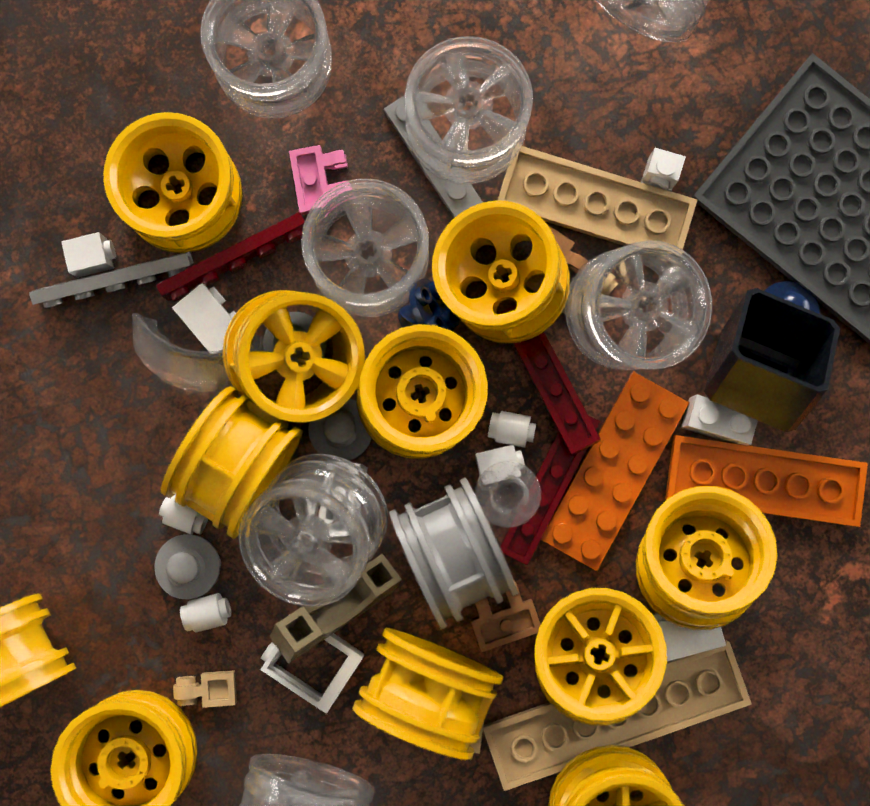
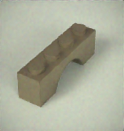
[269,554,402,664]

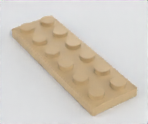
[497,144,697,262]

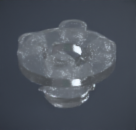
[475,461,541,528]

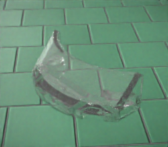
[132,313,264,392]

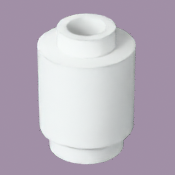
[488,411,536,448]
[159,494,208,535]
[180,593,231,633]

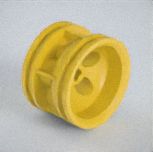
[103,112,243,253]
[432,201,570,343]
[352,628,504,760]

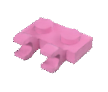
[289,145,353,215]

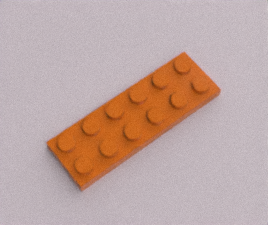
[541,371,690,571]
[665,435,868,527]

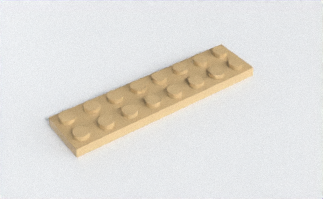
[483,640,752,791]

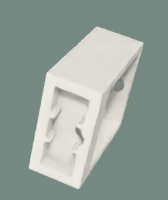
[260,614,364,714]

